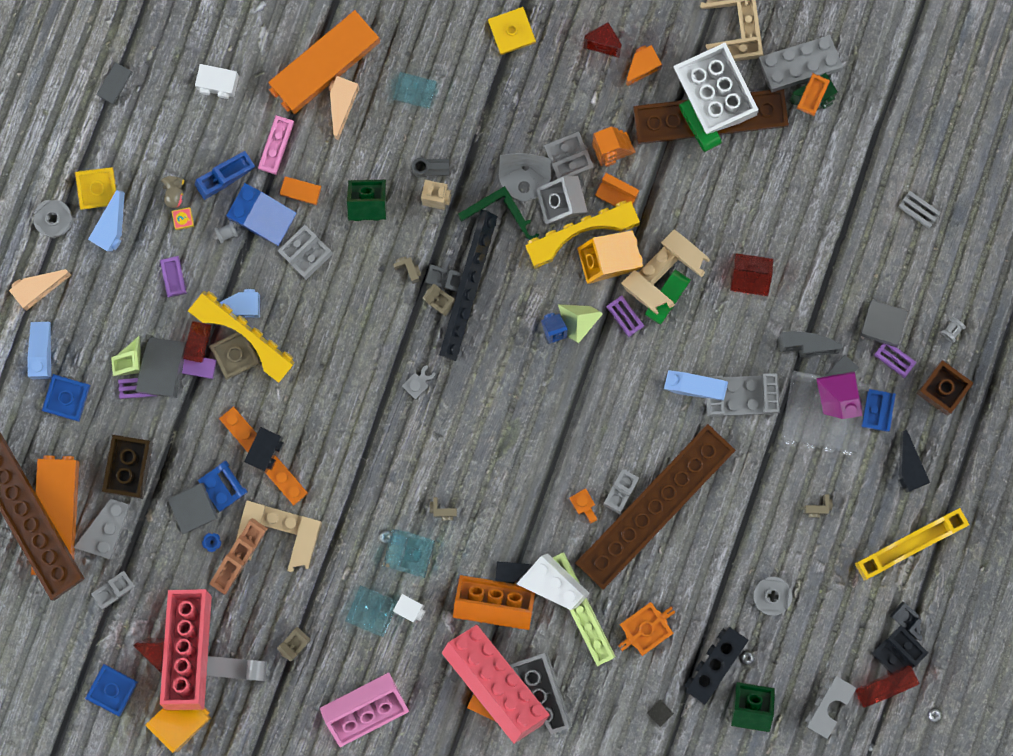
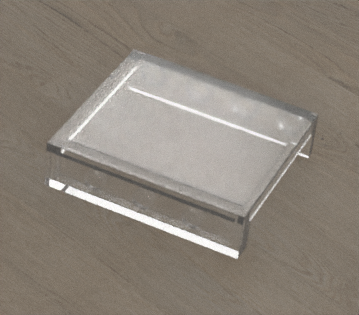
[781,371,870,456]

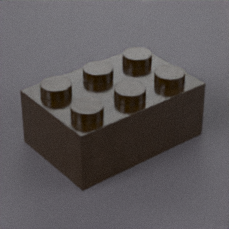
[102,435,154,499]

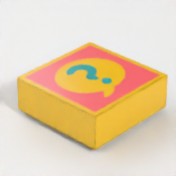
[172,207,194,230]

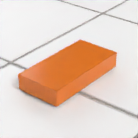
[797,73,830,116]
[280,176,322,205]

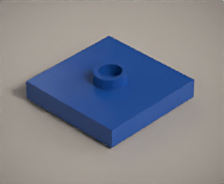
[42,374,91,422]
[85,664,138,717]

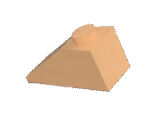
[329,76,359,140]
[9,269,71,311]

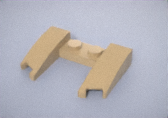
[700,0,764,61]
[621,229,710,314]
[236,501,322,572]

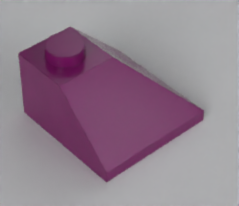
[816,372,862,419]

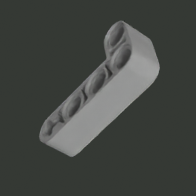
[207,656,267,681]

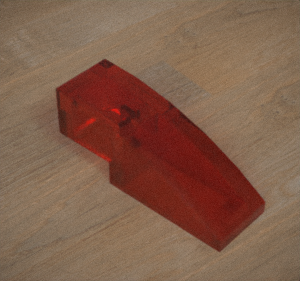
[855,665,920,708]

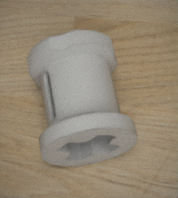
[214,221,239,244]
[940,317,966,343]

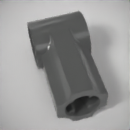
[412,157,449,178]

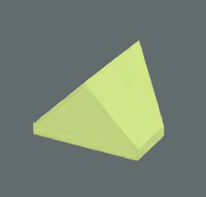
[558,304,602,343]
[111,336,142,376]

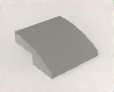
[543,131,593,179]
[278,225,333,280]

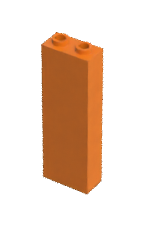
[268,10,380,114]
[31,455,79,576]

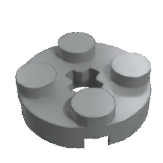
[34,200,73,238]
[753,577,792,616]

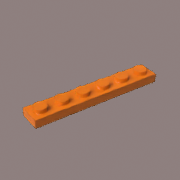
[219,406,309,506]

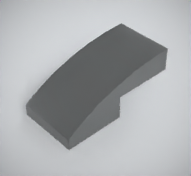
[424,264,463,292]

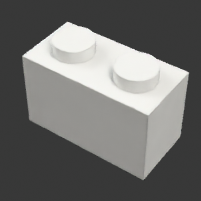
[195,64,239,99]
[393,594,426,623]

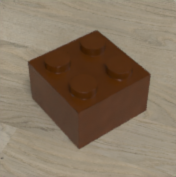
[916,360,973,416]

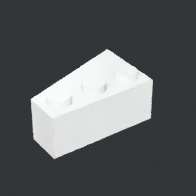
[517,554,590,610]

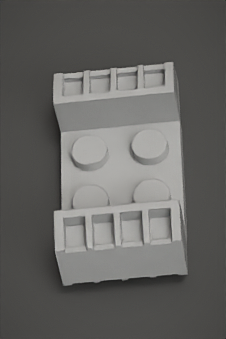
[706,373,780,416]

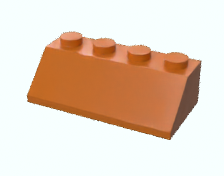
[452,575,535,630]

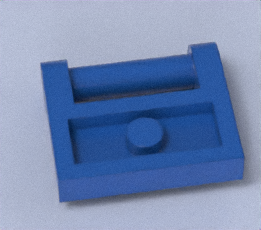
[198,461,248,512]

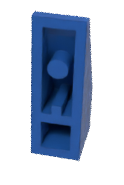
[541,313,568,344]

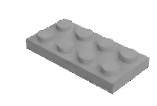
[758,35,843,93]

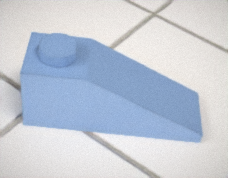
[88,190,125,251]
[219,289,260,318]
[28,322,52,379]
[664,370,728,401]

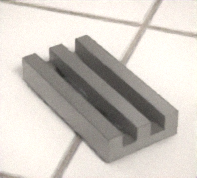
[898,191,941,229]

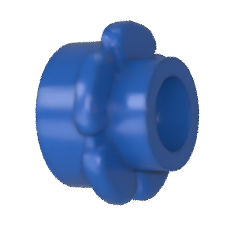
[202,533,221,552]

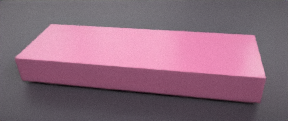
[258,115,294,175]

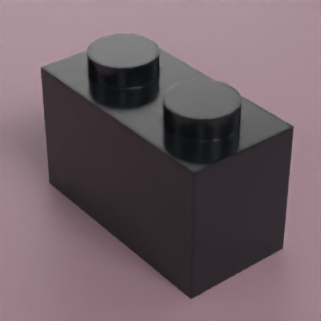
[244,427,284,473]

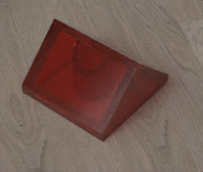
[583,22,622,58]
[730,253,773,297]
[133,638,165,673]

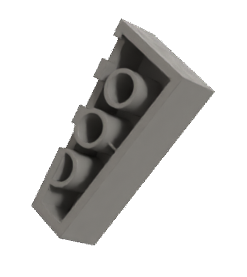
[510,653,572,734]

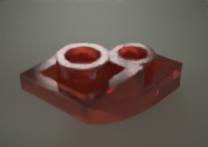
[183,321,212,363]

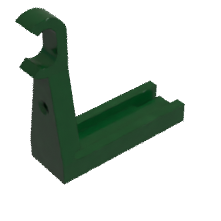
[457,186,539,240]

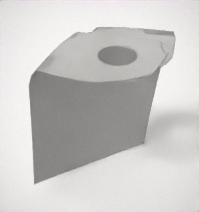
[499,153,551,201]

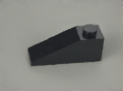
[898,430,930,493]

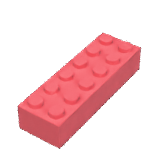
[160,589,212,710]
[442,625,550,744]

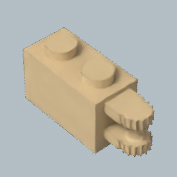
[421,180,451,210]

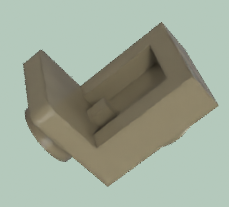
[393,256,421,284]
[423,284,455,317]
[804,494,833,518]
[430,497,457,521]
[277,627,311,661]

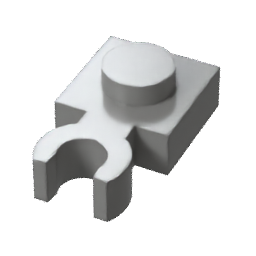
[402,365,436,400]

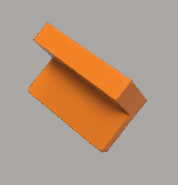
[595,173,639,207]

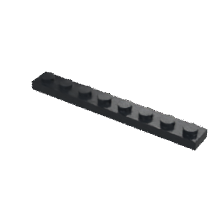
[439,210,498,361]

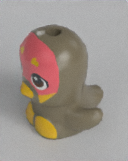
[161,176,184,208]

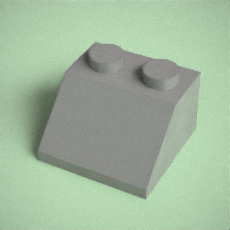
[536,176,588,225]

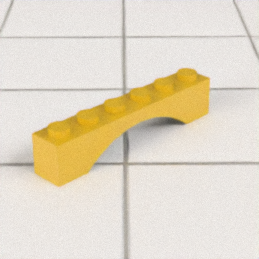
[525,200,640,269]
[188,291,295,383]
[855,508,969,580]

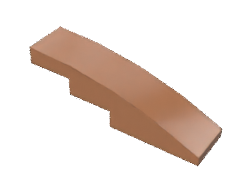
[210,518,268,595]

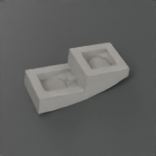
[603,469,639,514]
[91,571,135,610]

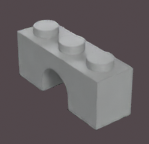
[805,676,856,739]

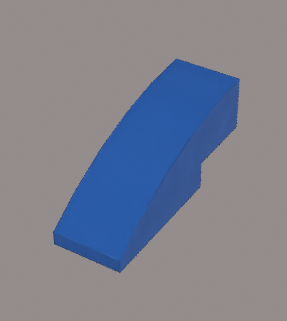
[194,151,255,200]

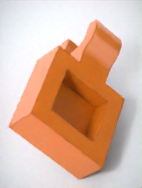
[569,488,597,524]

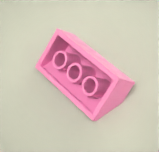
[319,673,409,747]

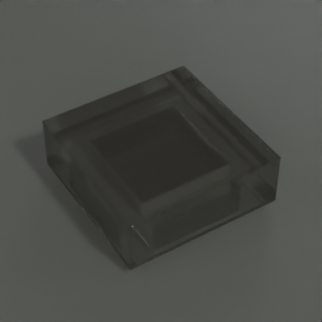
[647,699,674,727]

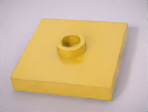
[488,7,536,55]
[75,167,116,210]

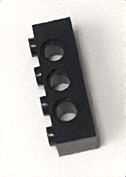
[684,627,749,705]

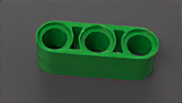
[679,99,722,152]
[645,269,691,325]

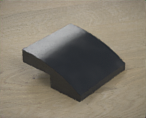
[871,625,928,681]

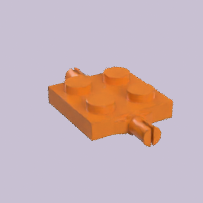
[618,602,675,656]

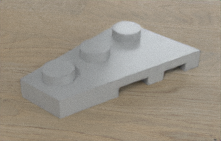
[74,499,130,560]

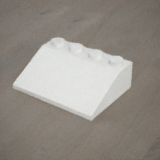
[673,43,758,134]

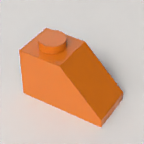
[626,45,662,86]

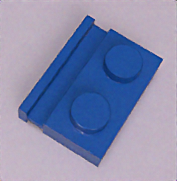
[861,389,896,432]

